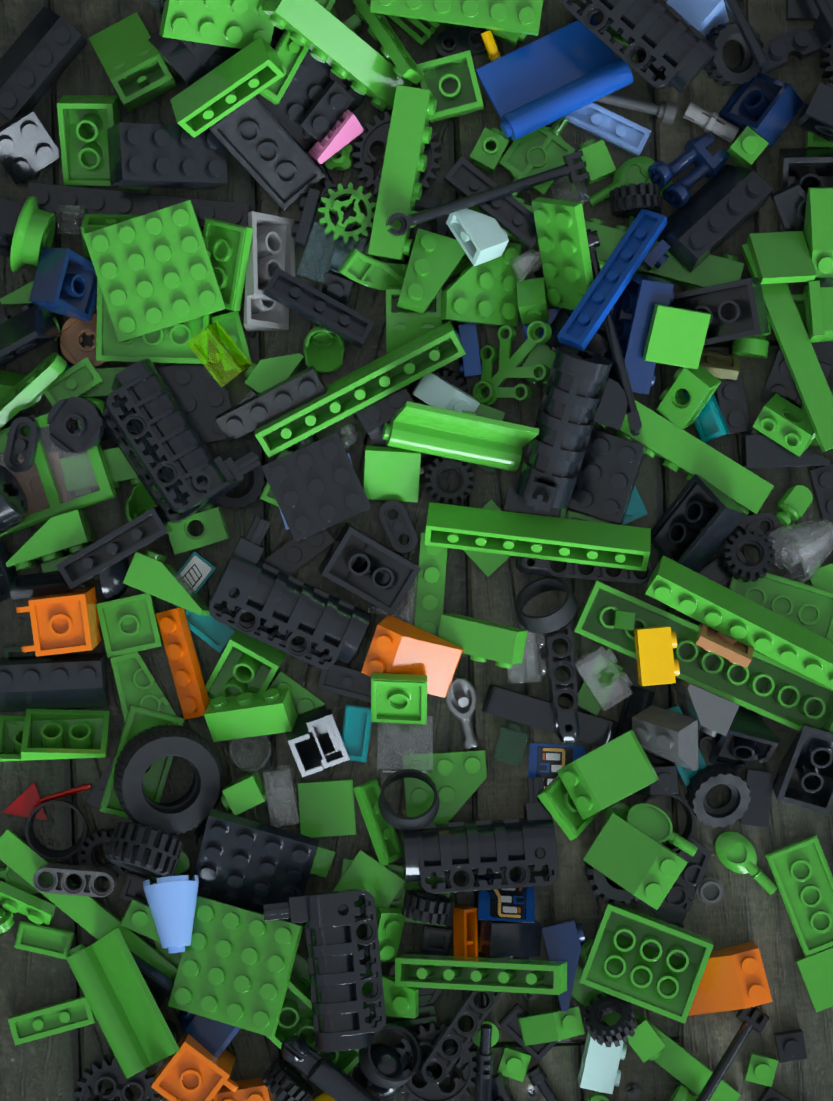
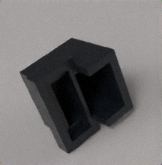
[286,705,350,778]

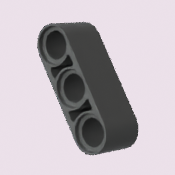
[33,863,118,897]

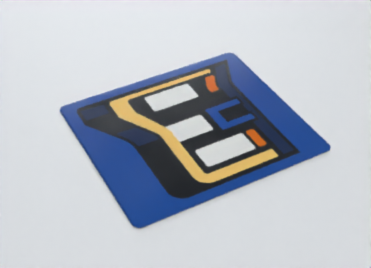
[528,743,585,789]
[478,876,535,923]

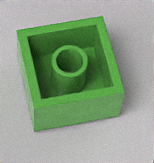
[416,50,484,124]

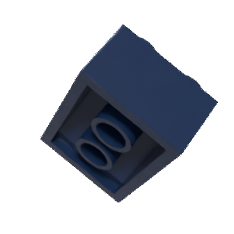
[542,918,585,1012]

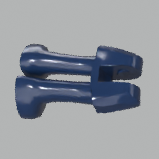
[648,132,729,208]

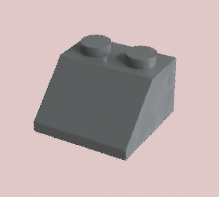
[673,677,740,737]
[632,705,698,771]

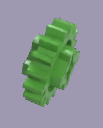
[318,182,376,245]

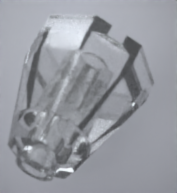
[768,519,833,583]

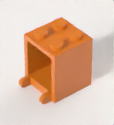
[16,586,102,657]
[151,1032,239,1101]

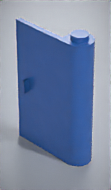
[475,15,633,141]

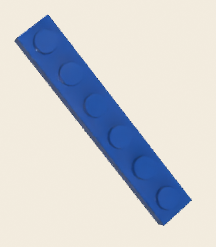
[557,208,668,351]

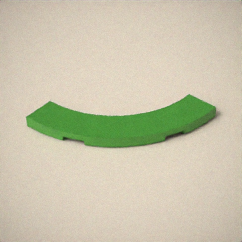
[337,239,471,291]

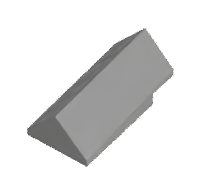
[244,211,295,332]

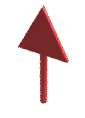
[2,782,91,820]

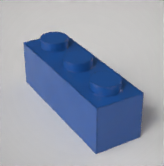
[456,323,482,378]

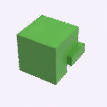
[792,281,833,343]

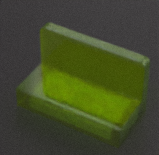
[186,322,251,388]

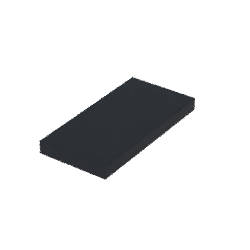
[209,96,326,210]

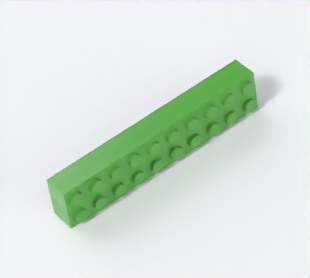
[571,580,833,731]

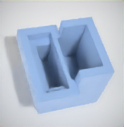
[667,0,729,36]

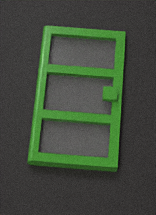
[0,413,116,537]

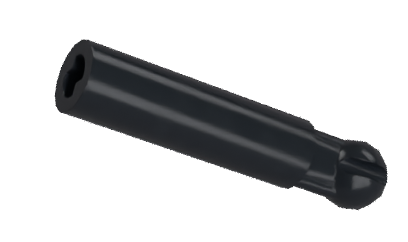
[281,1035,380,1101]

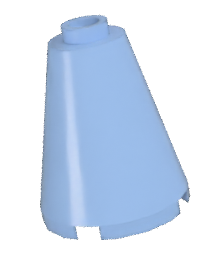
[143,875,199,953]

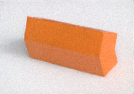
[453,904,478,957]

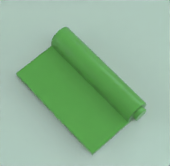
[382,401,539,472]
[66,928,180,1079]

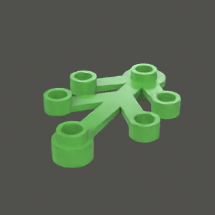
[473,321,552,406]

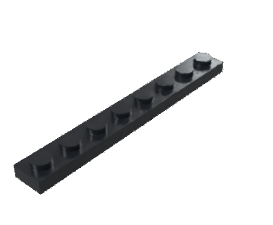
[27,182,250,229]

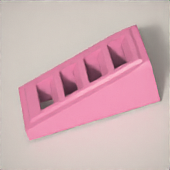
[308,109,364,164]

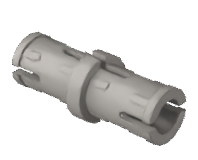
[682,102,739,144]

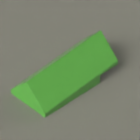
[0,709,110,762]

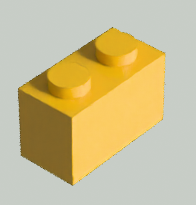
[634,625,680,686]

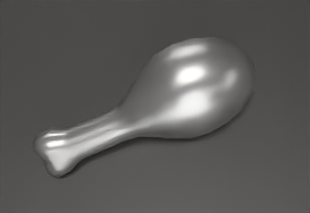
[445,677,479,751]

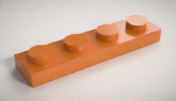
[156,607,209,720]

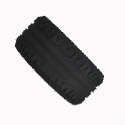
[113,724,224,835]

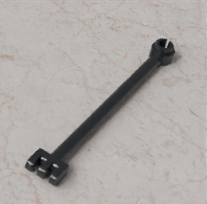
[386,150,590,236]
[586,229,642,436]
[696,1007,770,1101]

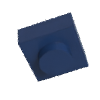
[641,239,670,271]

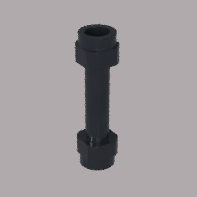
[526,1064,559,1101]

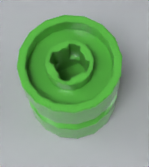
[732,317,772,358]

